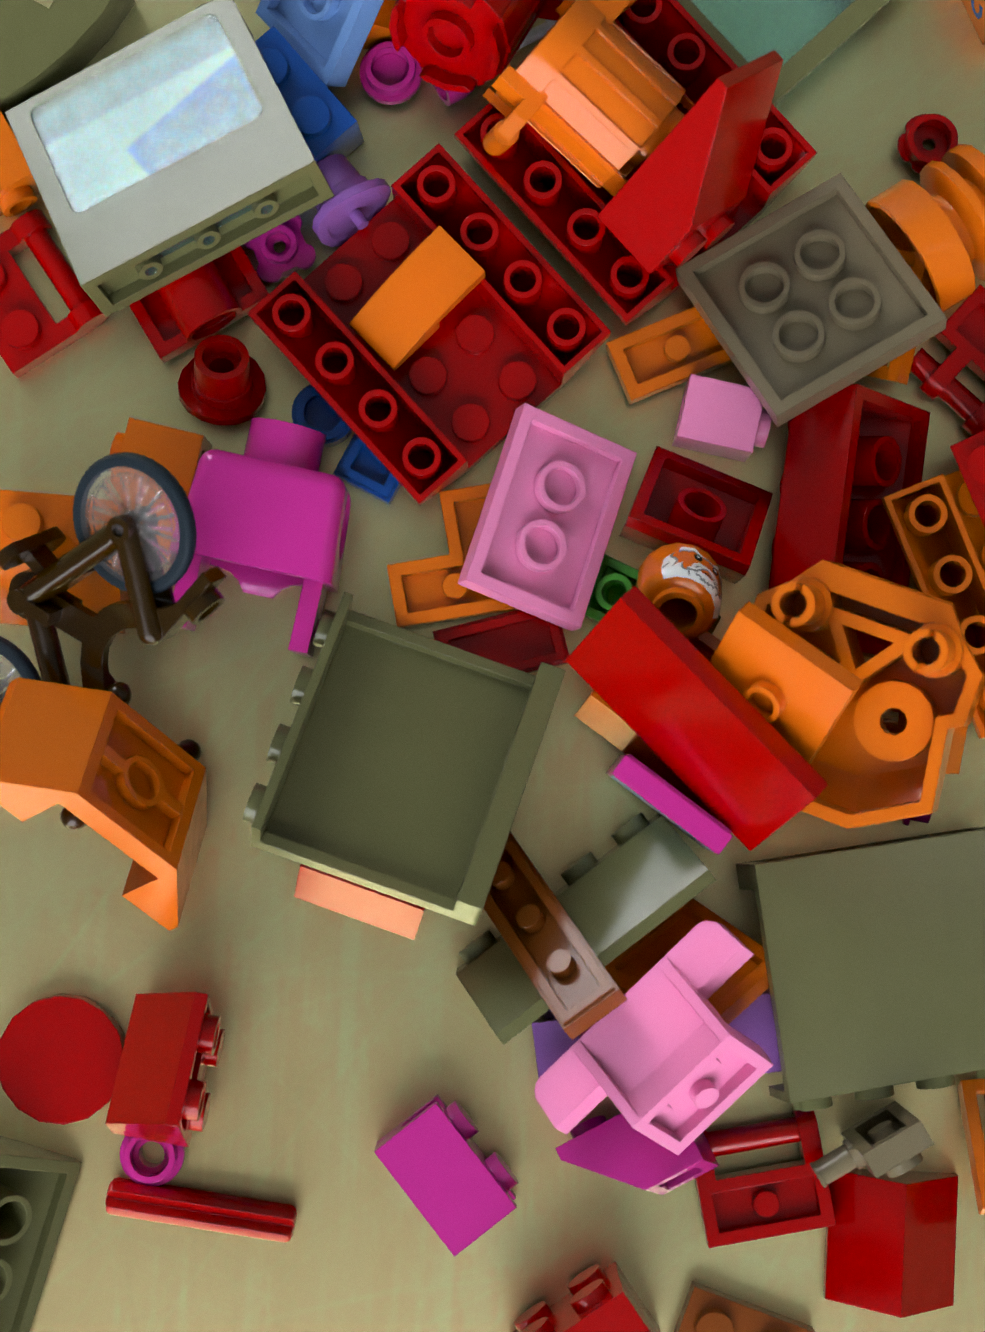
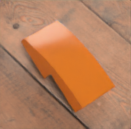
[349,225,485,372]

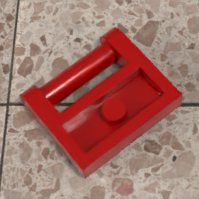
[0,209,109,378]
[695,1110,836,1248]

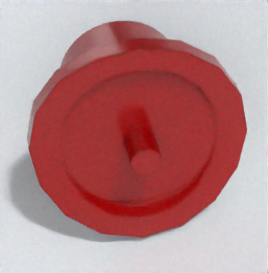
[178,335,266,426]

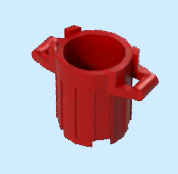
[389,0,564,93]

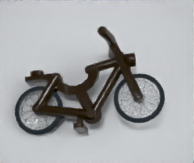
[0,452,226,830]

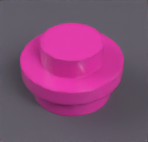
[359,41,422,105]

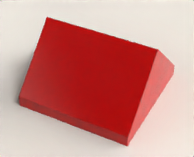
[620,446,773,584]
[823,1168,958,1318]

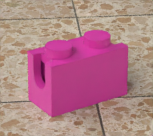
[374,1094,518,1257]

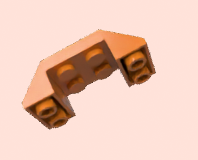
[0,677,207,931]

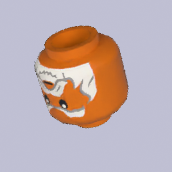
[636,543,722,640]

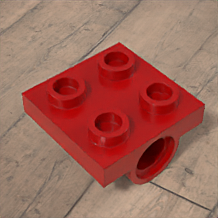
[129,246,269,363]

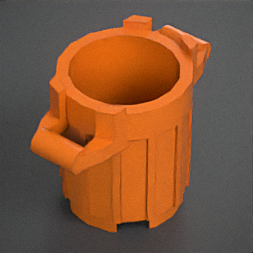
[482,0,694,196]

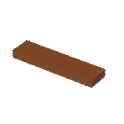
[484,831,628,1040]

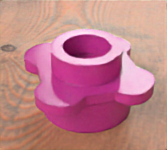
[245,215,316,284]

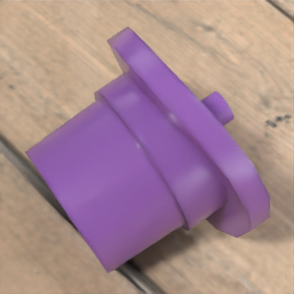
[312,154,391,247]

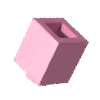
[672,374,772,462]

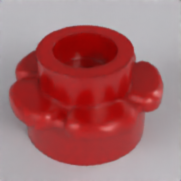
[897,114,959,174]

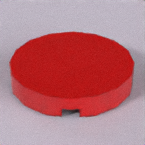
[0,994,125,1125]

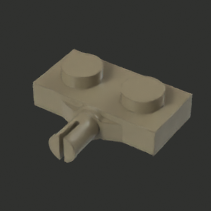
[809,1101,934,1188]

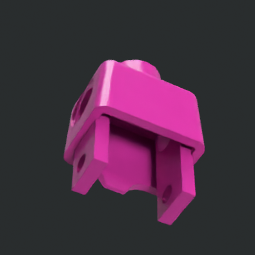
[172,417,351,657]

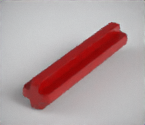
[105,1177,297,1243]

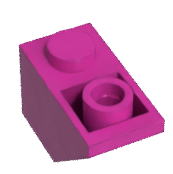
[556,1113,719,1195]

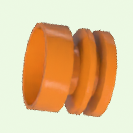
[865,144,985,312]

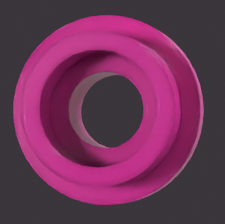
[120,1136,185,1186]

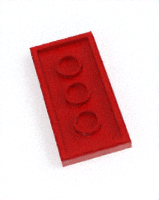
[565,585,829,851]

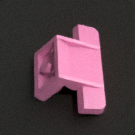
[535,921,774,1155]

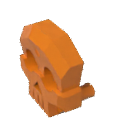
[754,560,985,829]

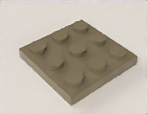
[675,173,947,427]

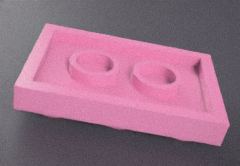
[457,403,637,631]

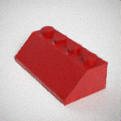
[768,384,930,657]

